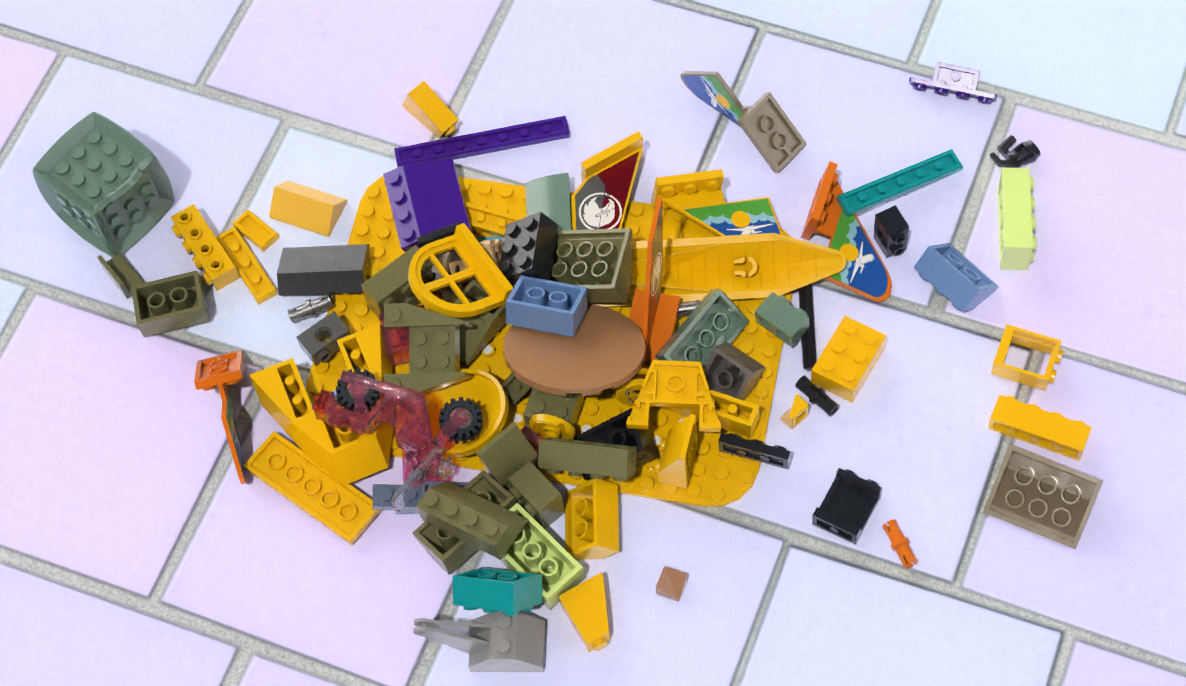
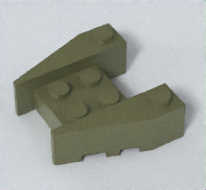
[384,303,472,400]

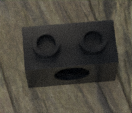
[873,205,909,258]

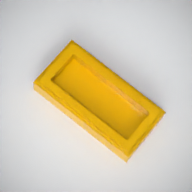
[232,210,279,252]

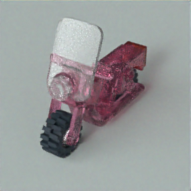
[312,368,483,513]

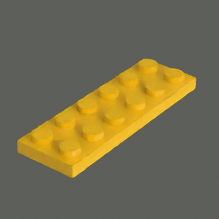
[243,431,381,546]

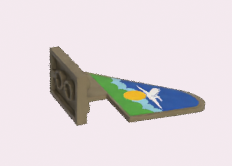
[680,71,807,172]

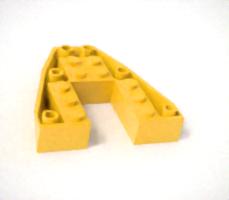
[249,323,394,486]

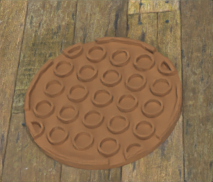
[504,304,645,396]

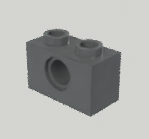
[296,311,351,366]

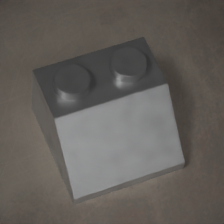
[704,342,765,401]

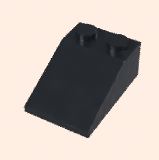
[574,408,658,480]

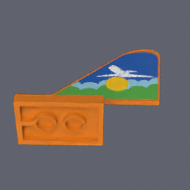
[800,161,892,302]
[194,349,247,485]

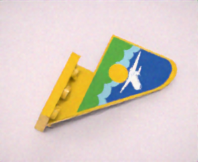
[651,169,783,236]

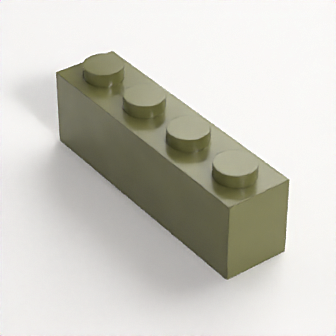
[538,437,637,481]

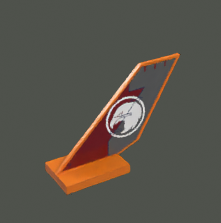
[629,197,681,362]

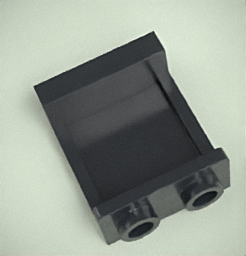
[812,468,882,545]

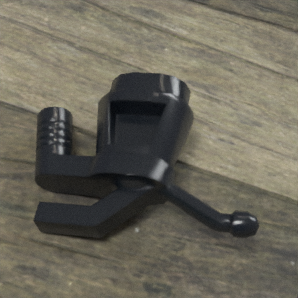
[990,135,1041,168]

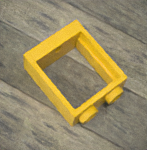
[991,324,1064,391]

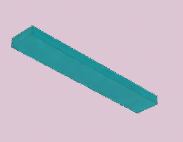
[836,149,963,218]

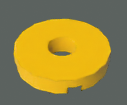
[528,414,576,440]

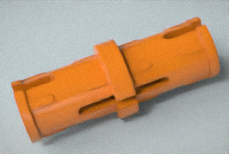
[882,519,918,569]

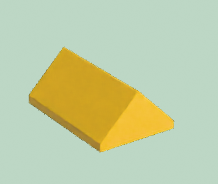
[269,181,348,237]

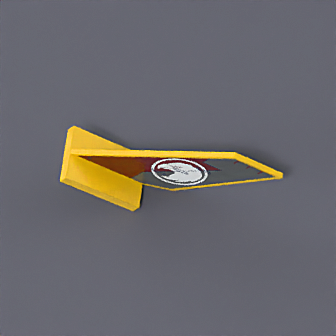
[571,131,643,230]

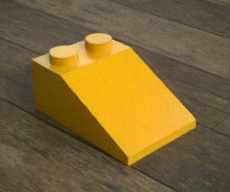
[655,414,698,488]

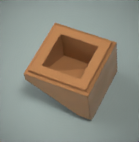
[656,566,688,602]

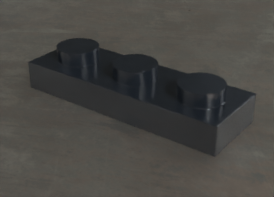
[718,433,791,469]

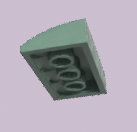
[525,173,572,230]
[655,289,749,371]

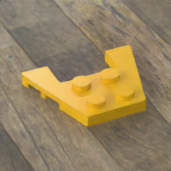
[626,360,721,432]

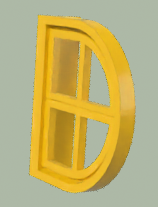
[408,223,513,318]

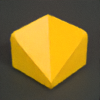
[780,394,809,429]

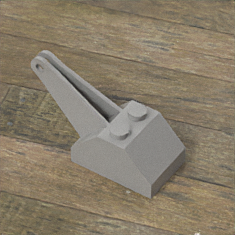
[413,612,546,672]

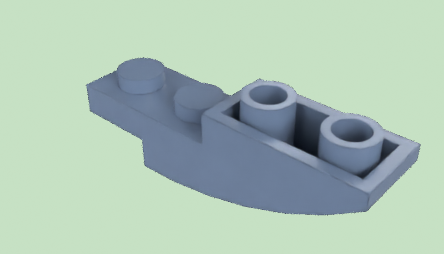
[372,481,469,514]

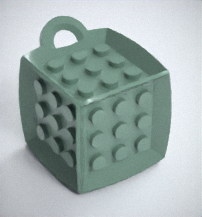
[32,112,174,257]

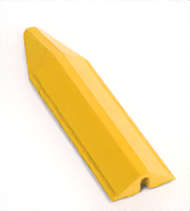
[592,233,846,307]

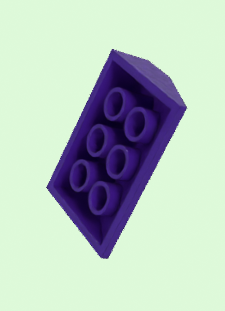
[383,158,472,252]

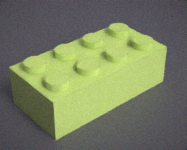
[997,168,1037,270]
[499,503,585,610]

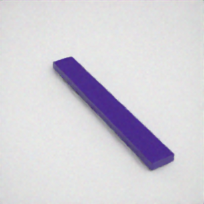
[394,115,570,168]

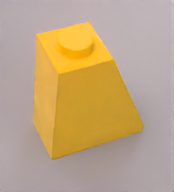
[402,81,458,139]
[558,572,610,652]

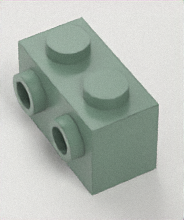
[755,292,809,347]

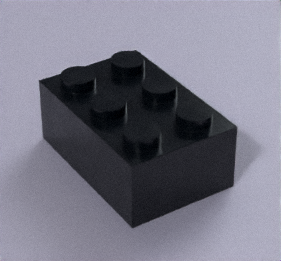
[499,212,558,288]

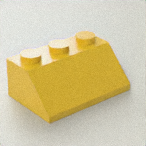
[565,479,619,560]

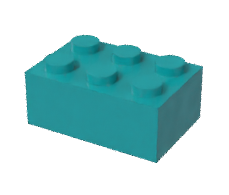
[453,567,542,616]

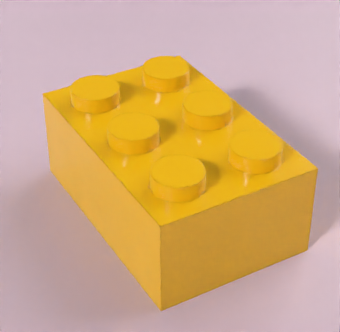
[811,316,887,403]

